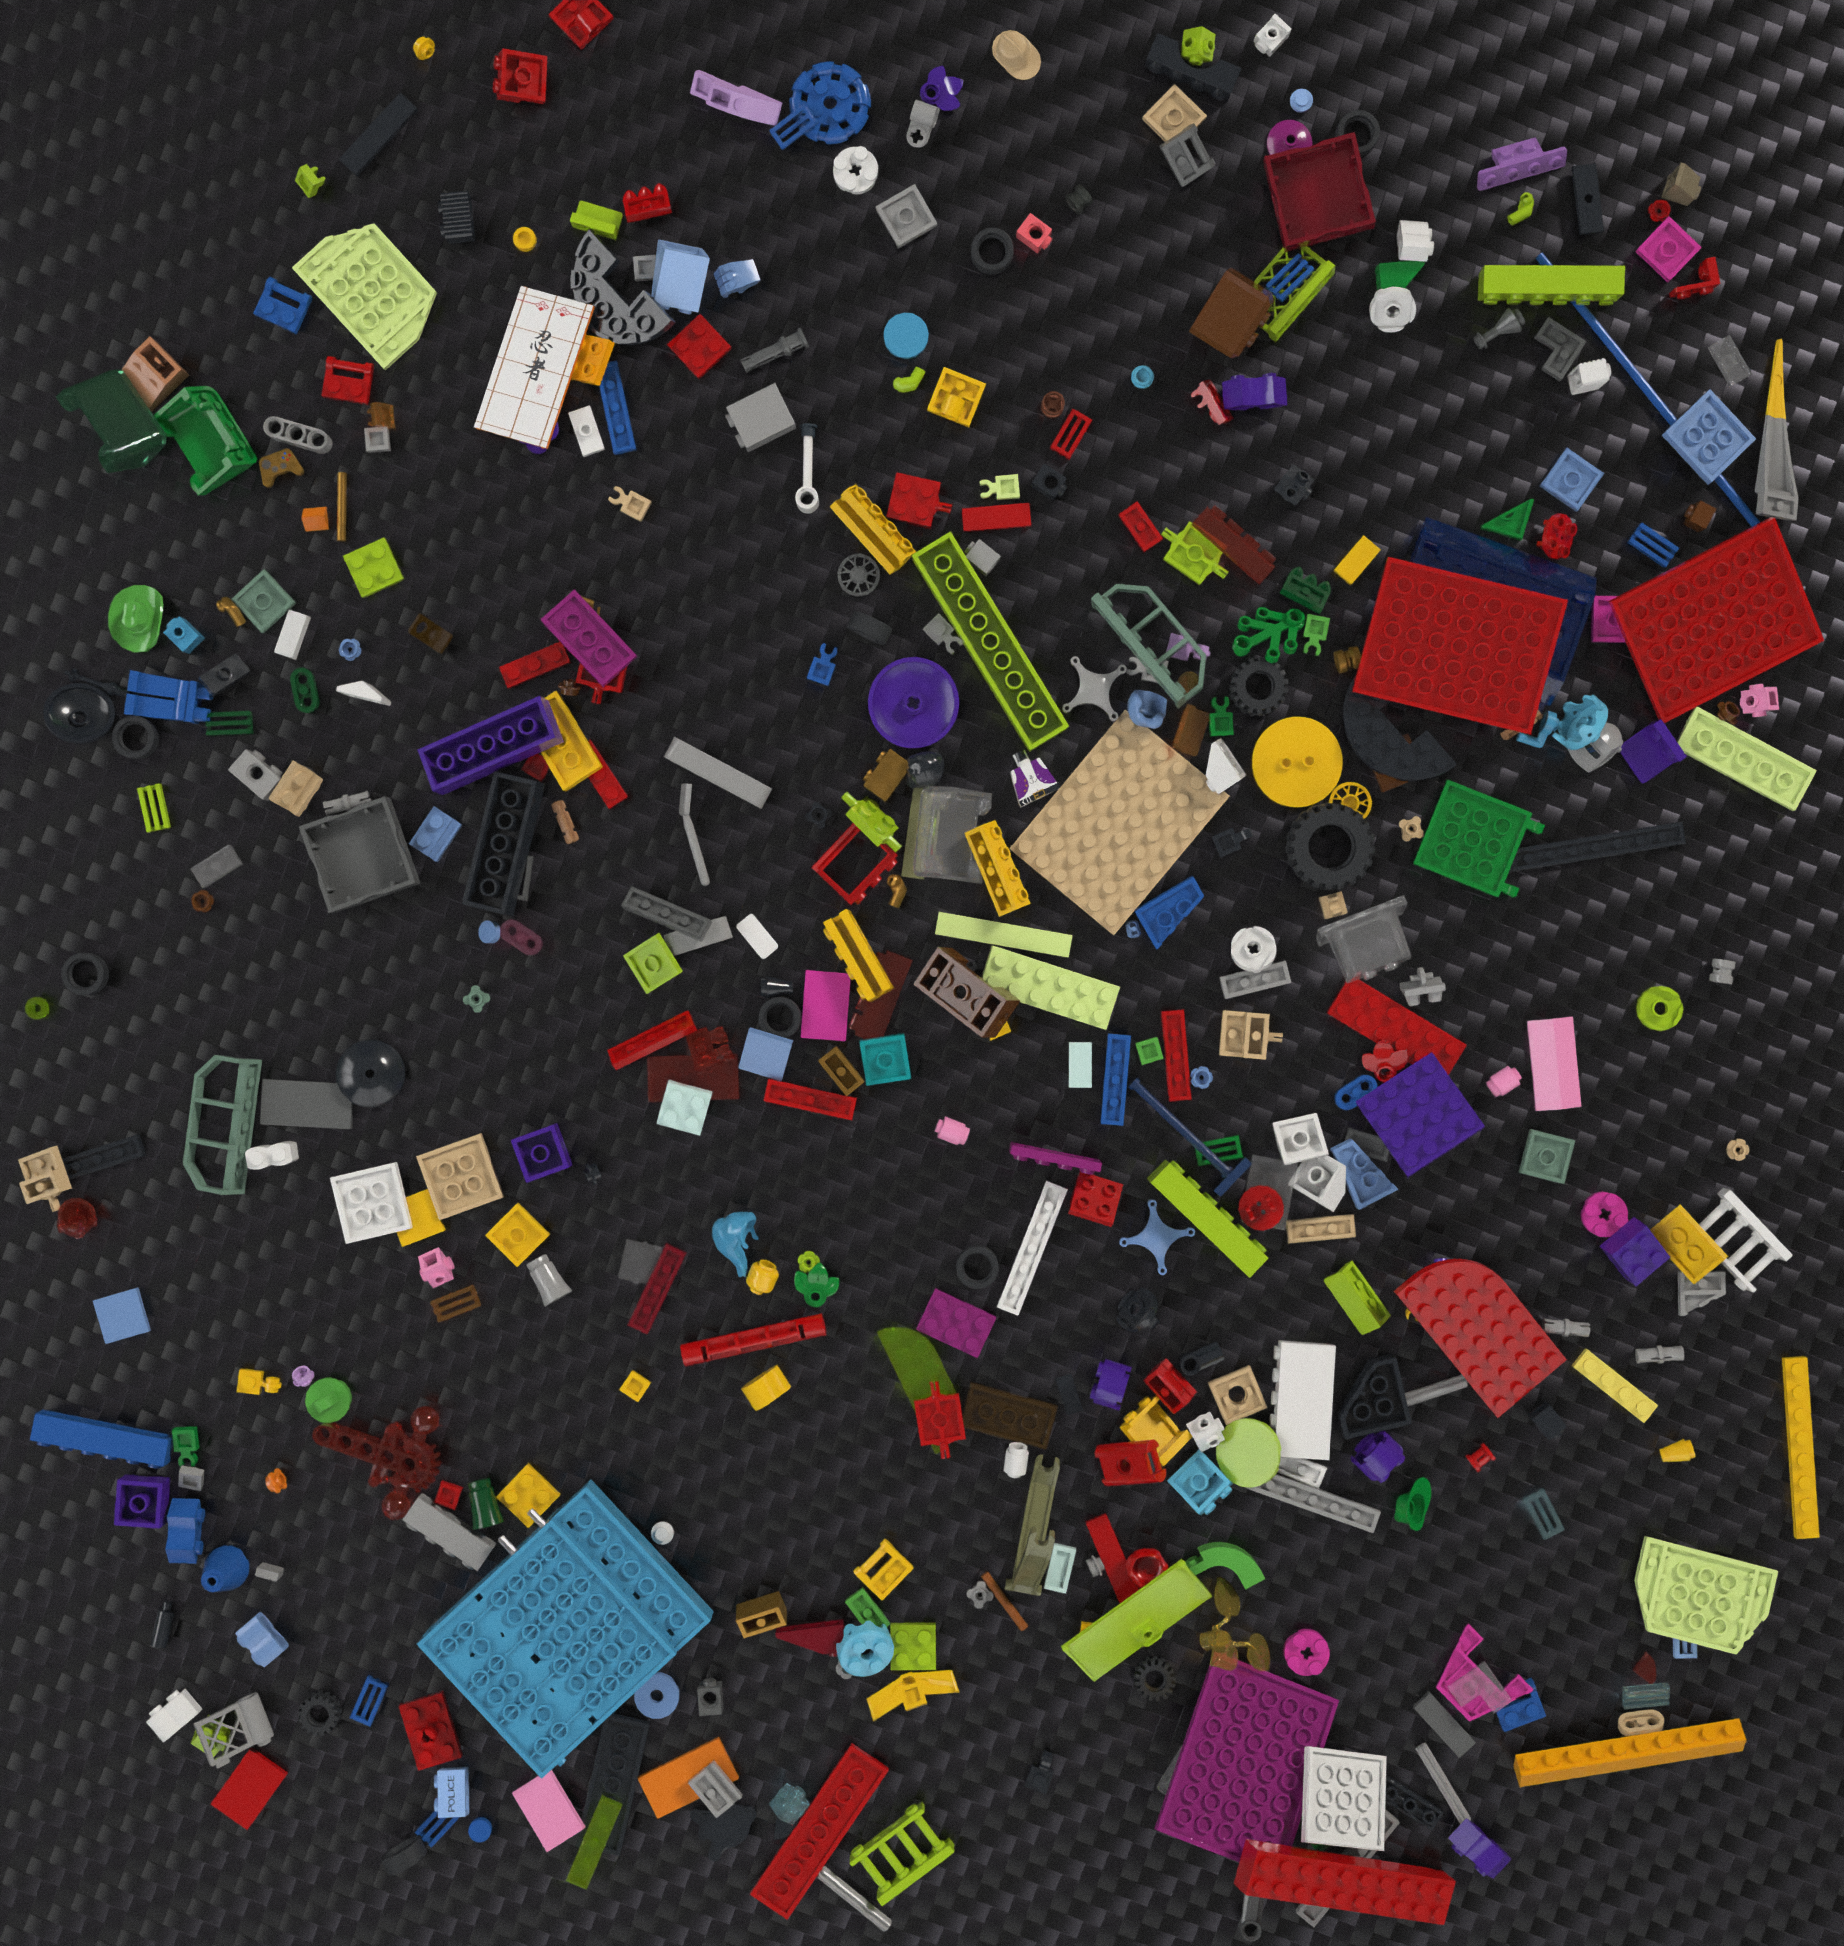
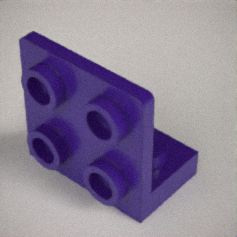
[1620,719,1687,784]

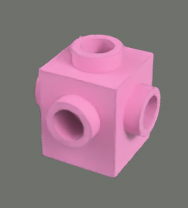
[1740,684,1779,717]
[418,1247,454,1288]

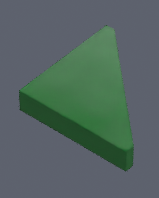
[1481,499,1534,541]

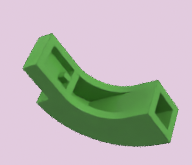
[1185,1542,1265,1589]

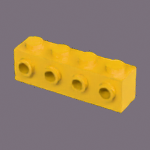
[964,820,1031,917]

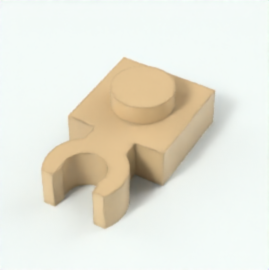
[608,486,652,522]

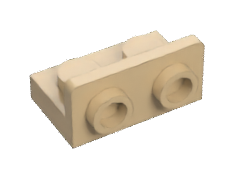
[269,760,323,817]

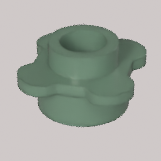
[463,985,490,1012]

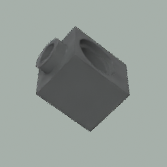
[697,1678,724,1716]

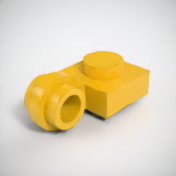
[237,1368,282,1395]

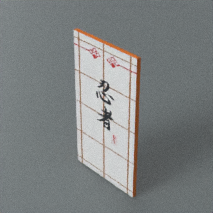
[474,286,595,449]

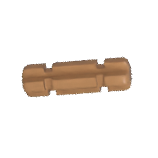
[551,800,579,844]

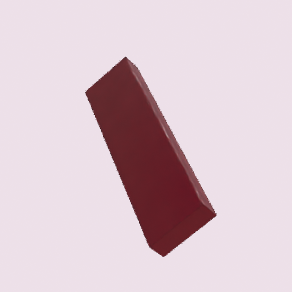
[627,1243,687,1335]

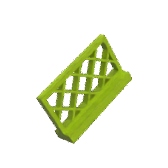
[1254,246,1335,342]

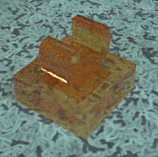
[367,402,395,429]

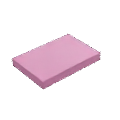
[512,1770,585,1852]

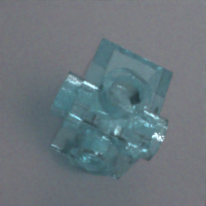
[769,1783,810,1825]

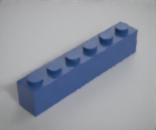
[30,1410,173,1469]

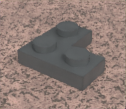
[1534,317,1587,382]

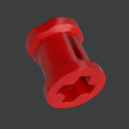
[1465,1443,1496,1473]

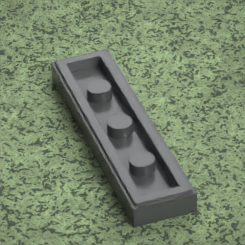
[621,886,712,942]

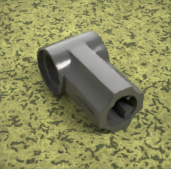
[1239,1894,1264,1941]

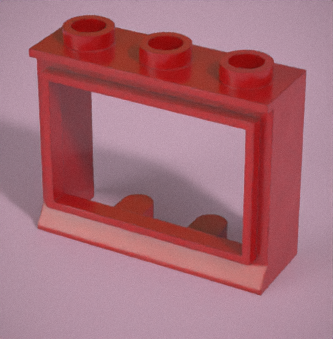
[811,823,898,905]

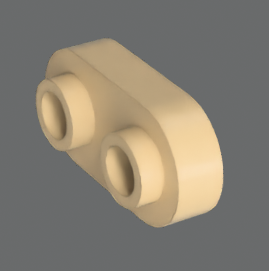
[1618,1710,1664,1736]

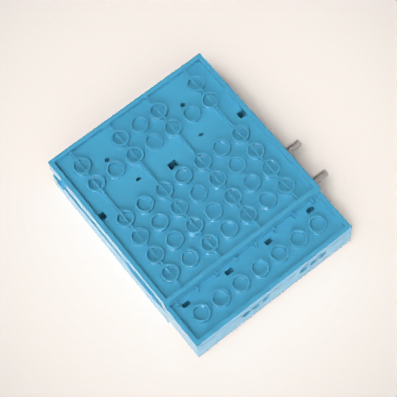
[417,1479,714,1779]

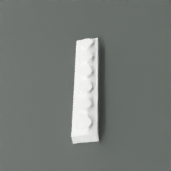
[997,1180,1068,1315]

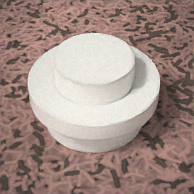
[651,1521,674,1545]

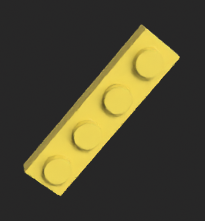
[1571,1348,1658,1423]

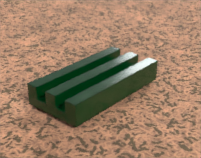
[206,711,253,736]

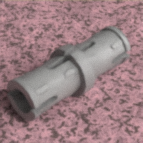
[323,791,371,816]
[1541,1318,1590,1337]
[1635,1345,1684,1364]

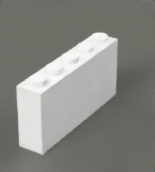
[1270,1340,1336,1460]

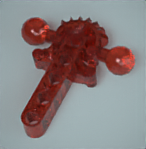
[312,1406,441,1520]

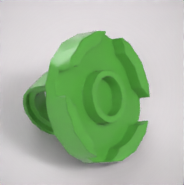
[305,1377,352,1423]

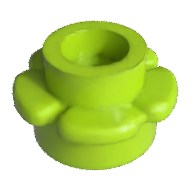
[798,1251,820,1273]

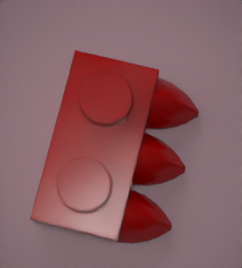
[623,183,672,223]

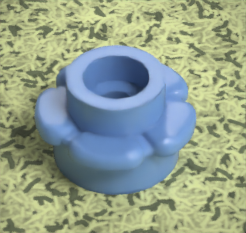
[339,639,361,661]
[1191,1066,1213,1089]

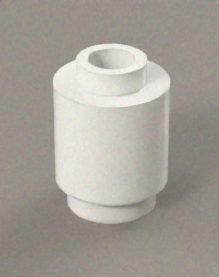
[1004,1442,1029,1478]

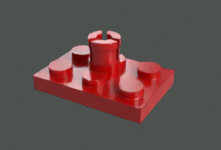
[399,1691,463,1771]

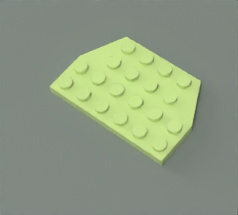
[292,224,437,371]
[1634,1536,1778,1654]

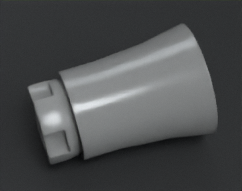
[527,1254,572,1307]

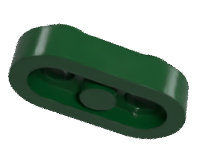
[290,668,319,713]

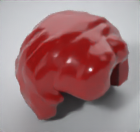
[1125,1548,1168,1589]

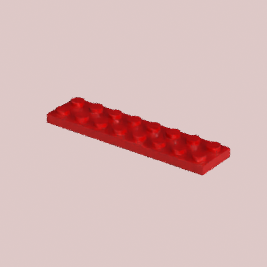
[750,1743,889,1920]

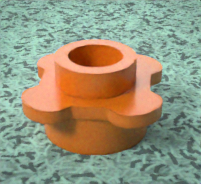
[265,1468,287,1494]

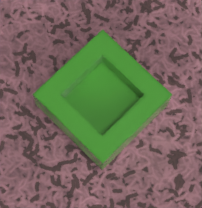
[1135,1037,1164,1065]

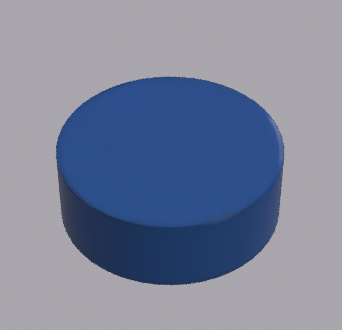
[468,1817,492,1842]

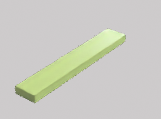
[935,912,1072,958]

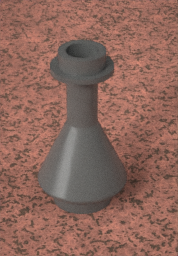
[1473,308,1525,349]

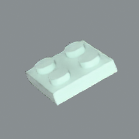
[656,1080,712,1135]

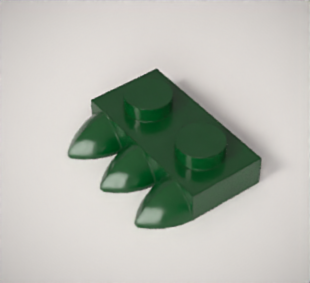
[1280,567,1331,614]

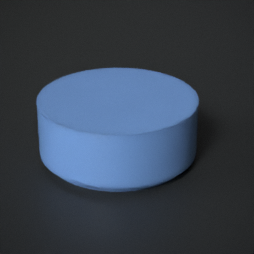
[479,921,501,943]

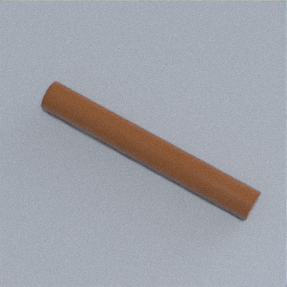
[981,1571,1028,1631]

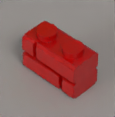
[1143,1358,1197,1414]

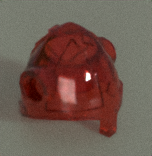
[57,1198,97,1239]

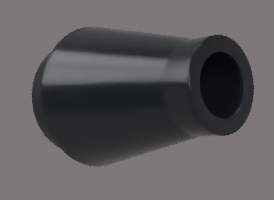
[760,976,793,998]

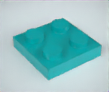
[859,1033,911,1086]

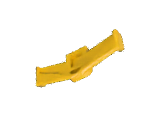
[867,1670,959,1722]

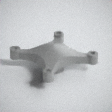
[1062,656,1127,721]

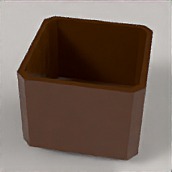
[1189,267,1274,358]

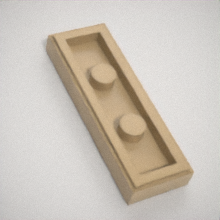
[1285,1214,1356,1243]

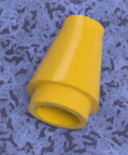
[1659,1439,1695,1462]

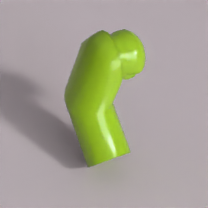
[1507,192,1534,226]
[893,367,925,393]

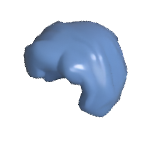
[1127,690,1167,729]

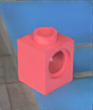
[1016,213,1053,254]

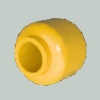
[746,1260,779,1295]

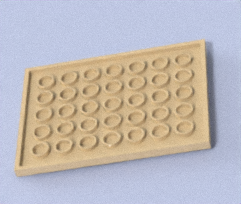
[1009,710,1230,936]

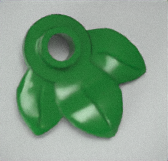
[794,1262,839,1307]

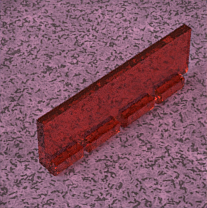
[1191,505,1276,585]
[848,951,912,1039]

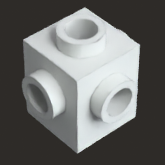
[1186,1412,1225,1452]

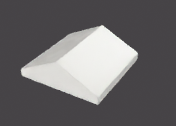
[336,681,391,706]
[1273,1113,1329,1165]

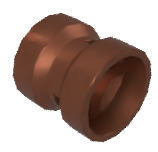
[1041,391,1065,419]

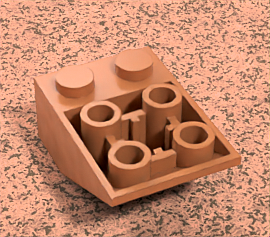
[108,337,189,422]

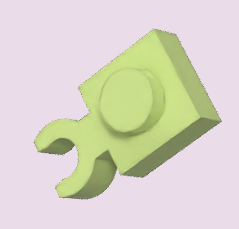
[980,474,1020,500]

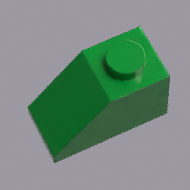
[1375,261,1425,291]

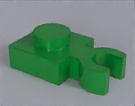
[1209,697,1234,737]
[172,1426,199,1467]

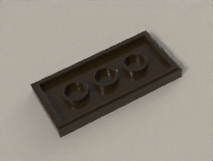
[962,1382,1058,1450]

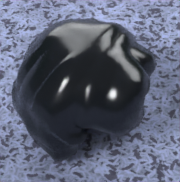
[905,752,944,788]

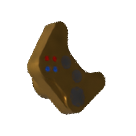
[259,448,304,488]

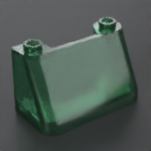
[56,369,167,473]

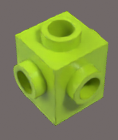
[1181,26,1216,66]
[191,1715,231,1757]

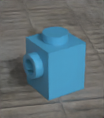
[163,616,205,654]

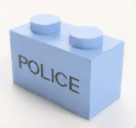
[434,1767,469,1818]

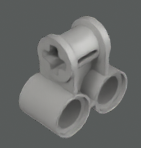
[907,100,940,148]

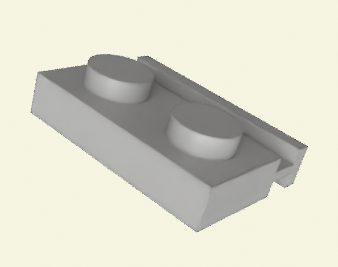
[688,1760,742,1818]

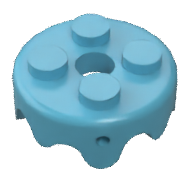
[1552,694,1608,750]
[836,1621,894,1677]

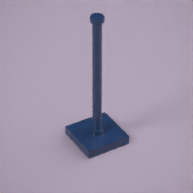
[1128,1078,1252,1197]

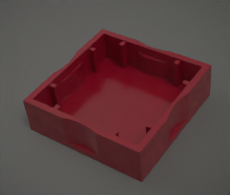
[1264,132,1376,252]

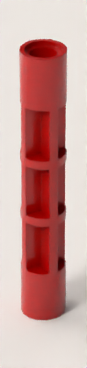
[680,1313,827,1367]

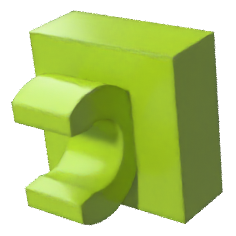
[295,164,326,198]

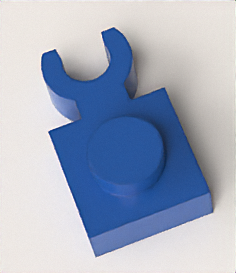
[807,643,837,686]

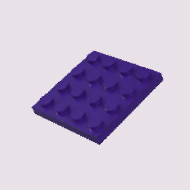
[1356,1052,1485,1178]

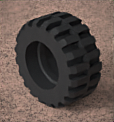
[1285,803,1375,890]

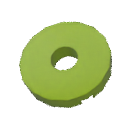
[1636,986,1683,1031]

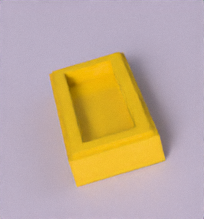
[1333,535,1381,585]

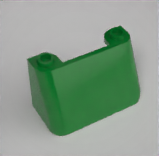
[150,386,257,496]

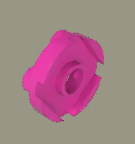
[1581,1191,1628,1237]
[1283,1629,1330,1676]

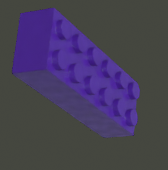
[418,696,564,795]

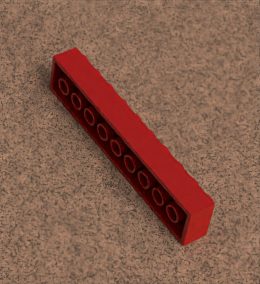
[1234,1839,1456,1925]

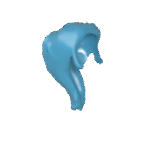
[712,1212,759,1277]

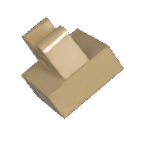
[1319,891,1348,919]

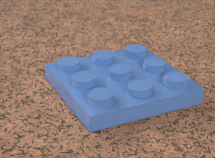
[1662,389,1756,485]

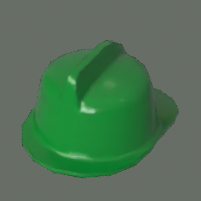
[1394,1477,1431,1531]

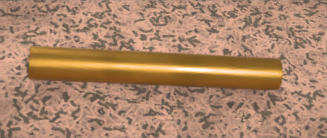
[337,472,347,542]

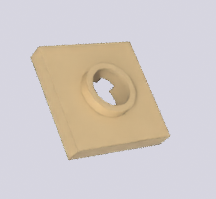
[1208,1365,1268,1425]

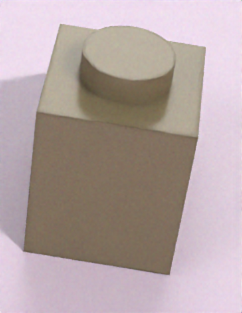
[1662,163,1701,206]

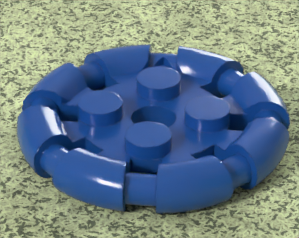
[789,61,871,144]

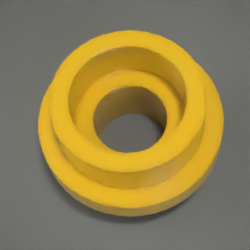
[413,37,435,60]

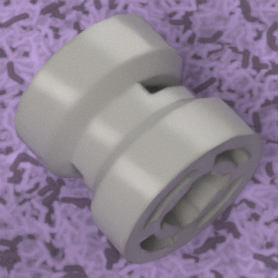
[1709,958,1736,984]

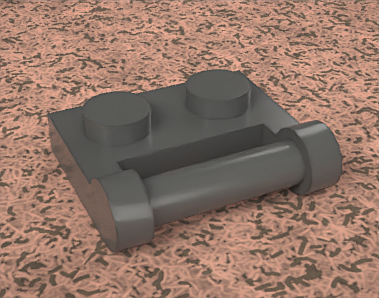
[1159,123,1215,187]

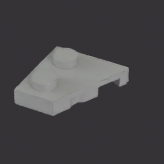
[1677,1271,1726,1316]

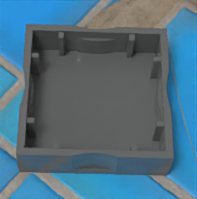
[299,797,420,913]

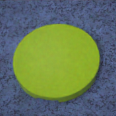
[1216,1418,1282,1488]

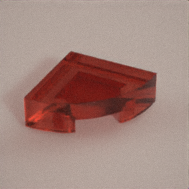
[1633,1652,1657,1685]

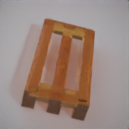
[430,1285,481,1323]

